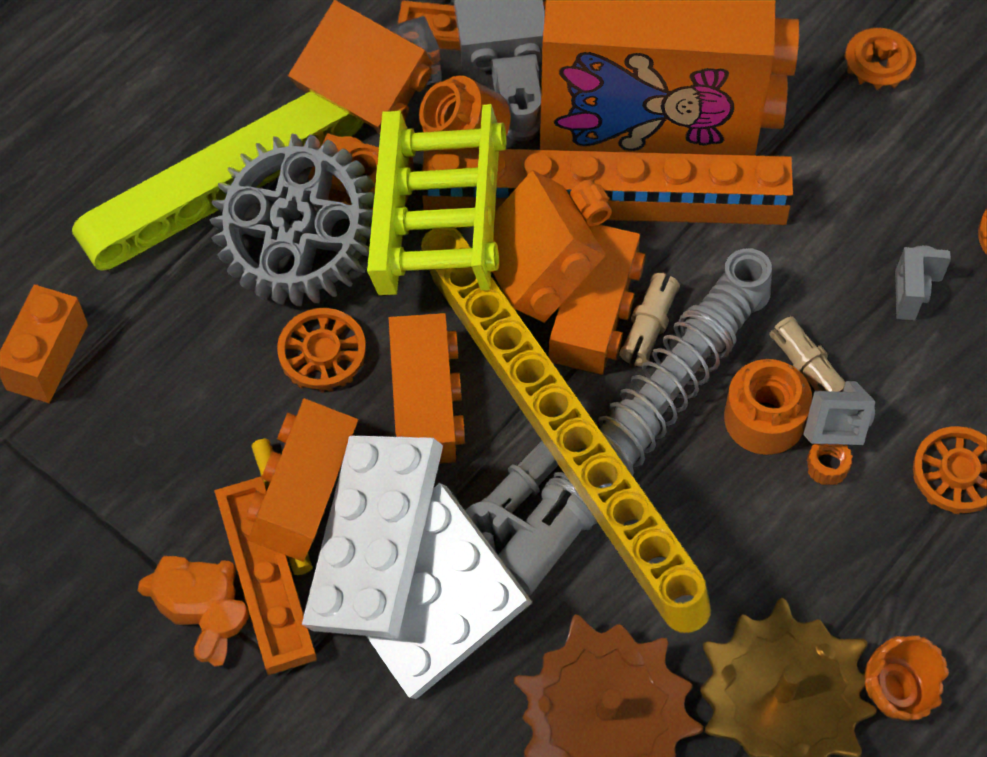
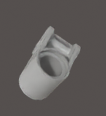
[491,54,541,141]

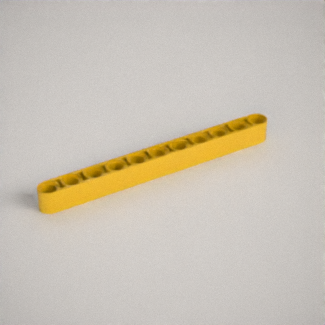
[421,228,711,633]

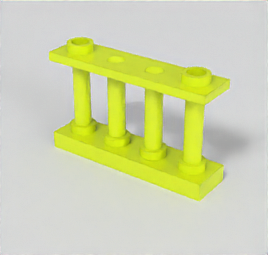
[367,104,507,295]

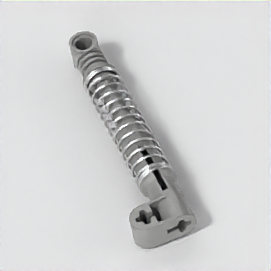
[465,249,772,596]

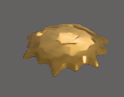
[701,598,877,757]

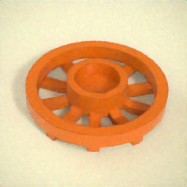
[913,426,987,514]

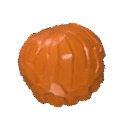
[864,636,949,721]

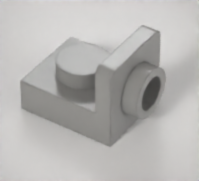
[895,246,951,320]
[803,381,876,445]

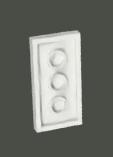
[302,436,443,638]

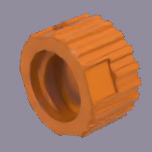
[807,444,853,485]

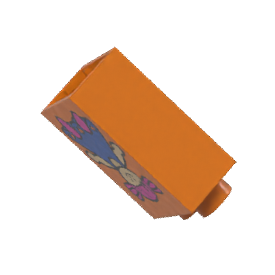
[540,0,799,156]

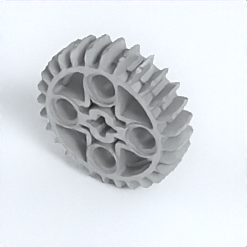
[209,133,375,306]

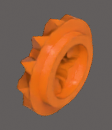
[844,28,916,90]

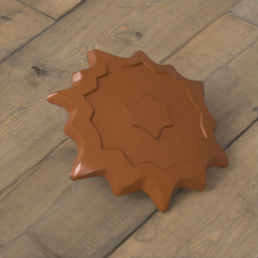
[514,614,704,757]

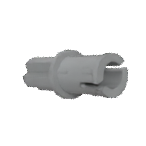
[481,441,558,513]

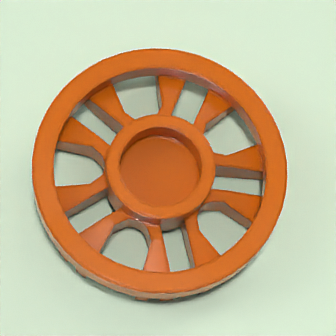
[277,308,366,392]

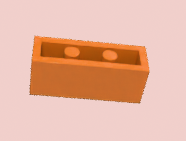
[549,224,646,375]
[388,313,465,464]
[245,398,358,562]

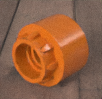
[419,76,510,148]
[724,359,812,455]

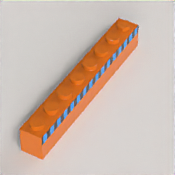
[422,148,793,225]

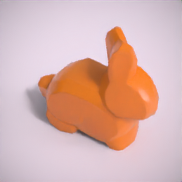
[138,556,250,667]

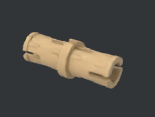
[619,273,680,367]
[769,316,846,392]

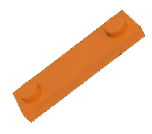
[214,476,317,675]

